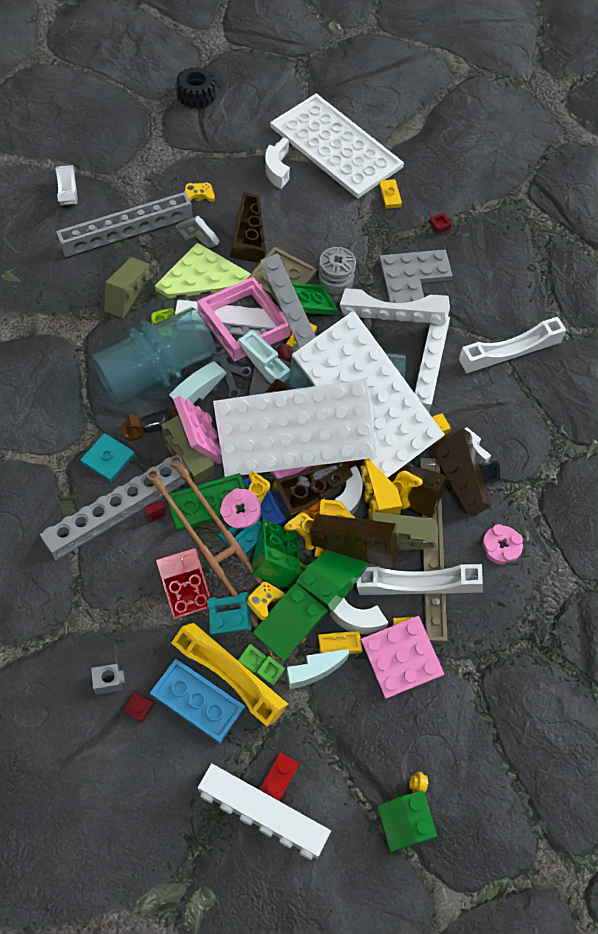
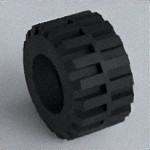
[176,67,216,109]

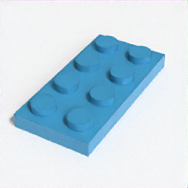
[150,659,245,744]

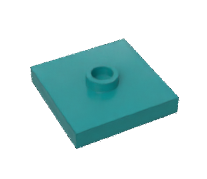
[80,433,135,482]

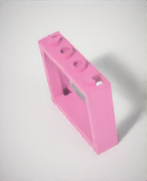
[197,277,291,362]

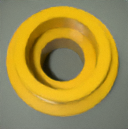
[410,771,428,793]

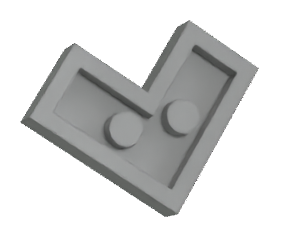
[175,216,220,248]

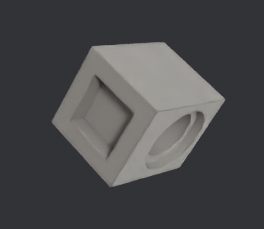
[91,664,125,695]

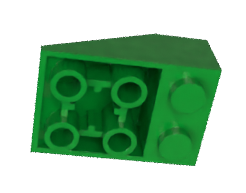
[252,519,301,589]

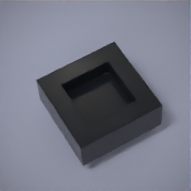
[479,460,501,484]

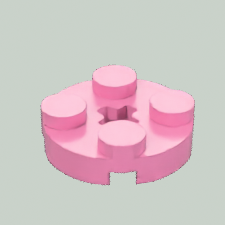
[220,488,261,529]
[482,524,523,565]

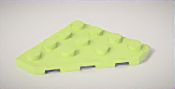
[155,243,251,298]

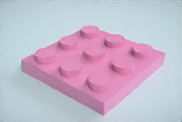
[173,395,223,464]
[361,616,444,699]

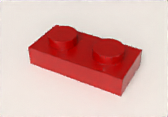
[260,752,299,801]

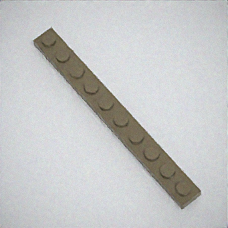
[420,458,447,644]

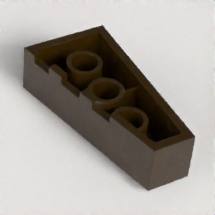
[230,192,266,263]
[432,428,491,516]
[310,514,398,570]

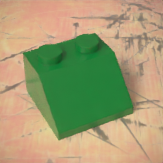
[377,791,437,852]

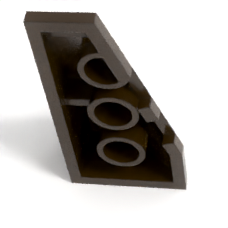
[271,461,353,515]
[388,465,447,518]

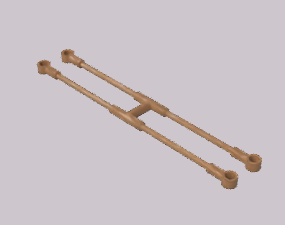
[147,456,306,661]

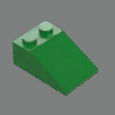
[296,550,370,612]
[253,582,328,662]

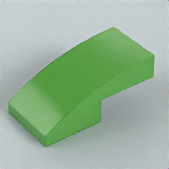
[237,644,285,686]

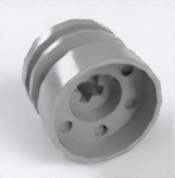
[318,247,356,294]

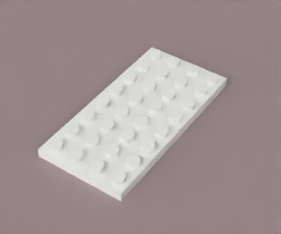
[270,94,404,199]
[292,311,444,478]
[213,379,378,477]

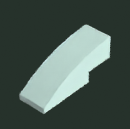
[239,330,291,384]
[170,362,227,404]
[286,649,349,690]

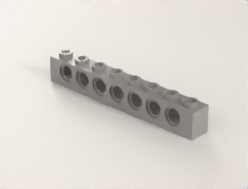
[56,192,193,257]
[40,455,190,561]

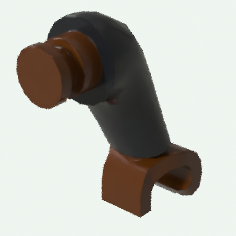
[120,405,179,441]

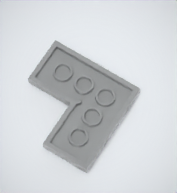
[379,249,453,303]

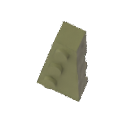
[104,257,151,318]
[161,415,215,485]
[373,512,438,550]

